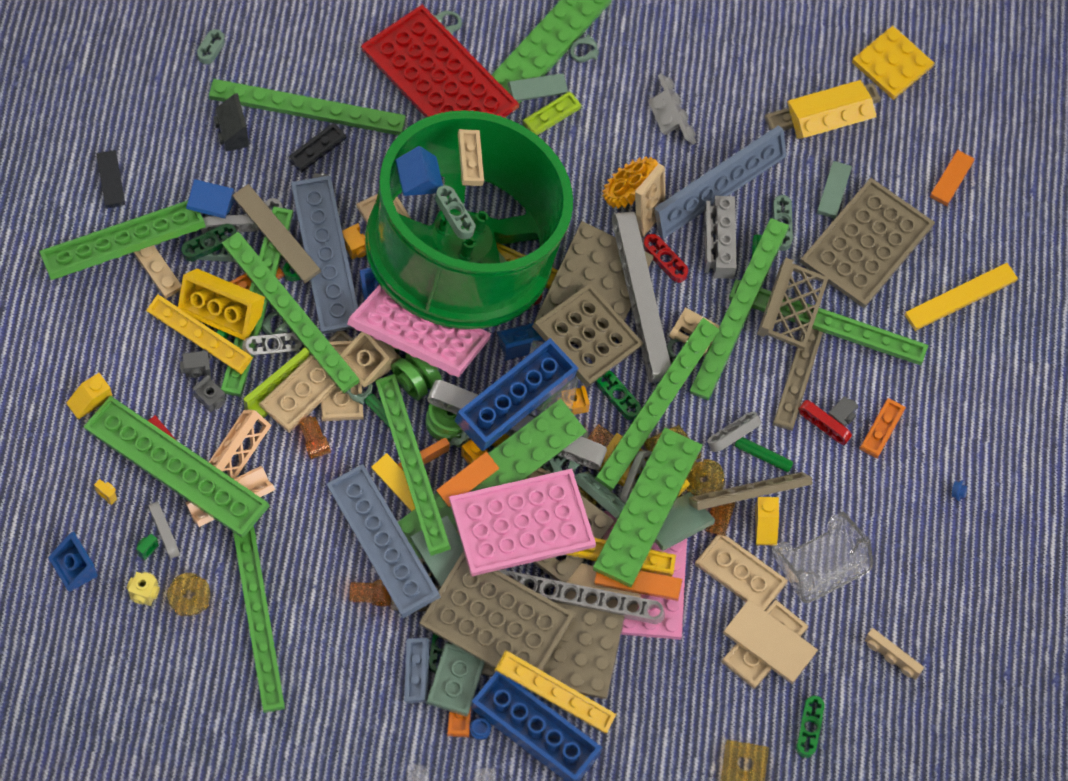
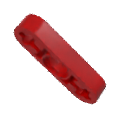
[643,234,688,283]
[798,400,852,445]

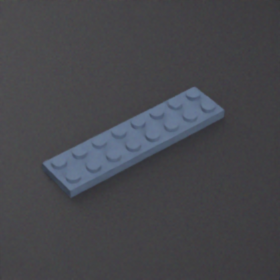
[654,126,787,239]
[291,175,358,334]
[327,464,441,618]

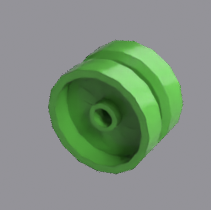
[391,353,442,401]
[425,404,463,442]

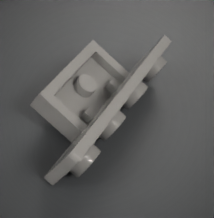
[648,73,696,144]

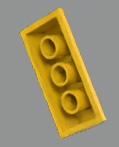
[787,80,877,139]
[178,269,265,340]

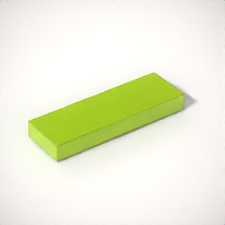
[522,91,581,135]

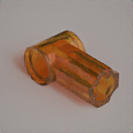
[299,416,331,460]
[349,580,391,606]

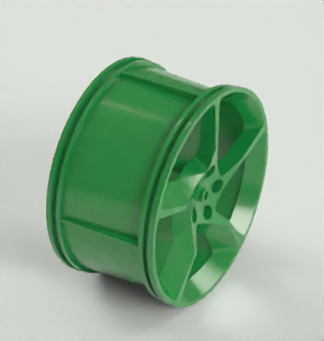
[365,110,573,329]

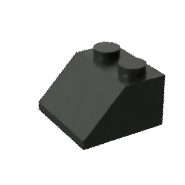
[213,93,249,152]

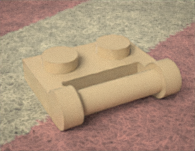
[669,307,720,356]

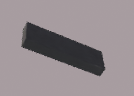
[288,122,347,173]
[96,150,126,209]

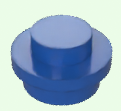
[952,480,968,501]
[470,718,491,740]

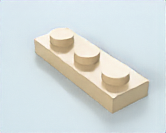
[458,129,484,186]
[133,245,181,299]
[865,628,924,680]

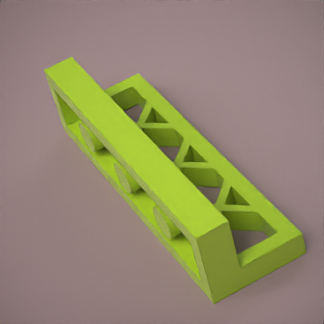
[243,347,310,422]

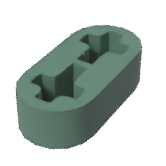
[197,29,225,64]

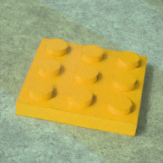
[852,26,934,100]

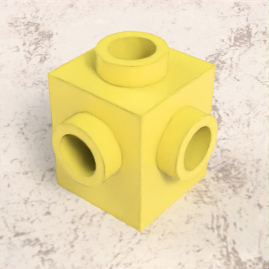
[127,572,160,606]

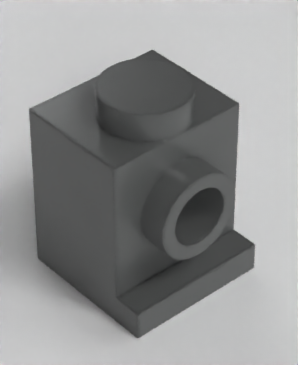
[180,351,211,378]
[193,375,226,413]
[828,396,858,427]

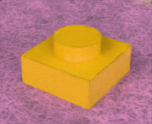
[94,479,117,505]

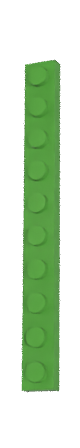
[209,79,406,135]
[221,206,294,397]
[690,218,789,401]
[222,232,360,394]
[729,279,929,365]
[594,318,720,491]
[375,374,451,556]
[233,526,285,713]

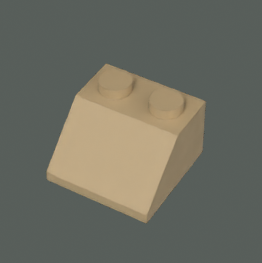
[340,332,401,387]

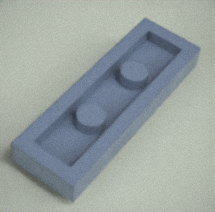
[404,637,430,704]

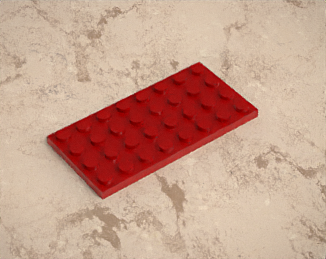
[361,4,519,118]

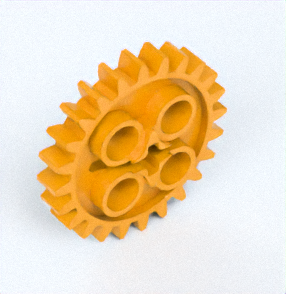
[602,156,658,209]

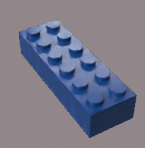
[455,338,578,452]
[471,671,602,781]

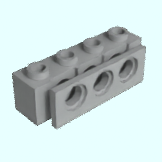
[704,196,736,279]

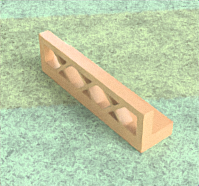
[209,410,271,479]
[185,466,275,527]

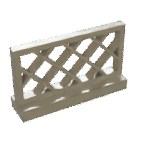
[757,258,829,350]

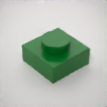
[136,533,159,561]

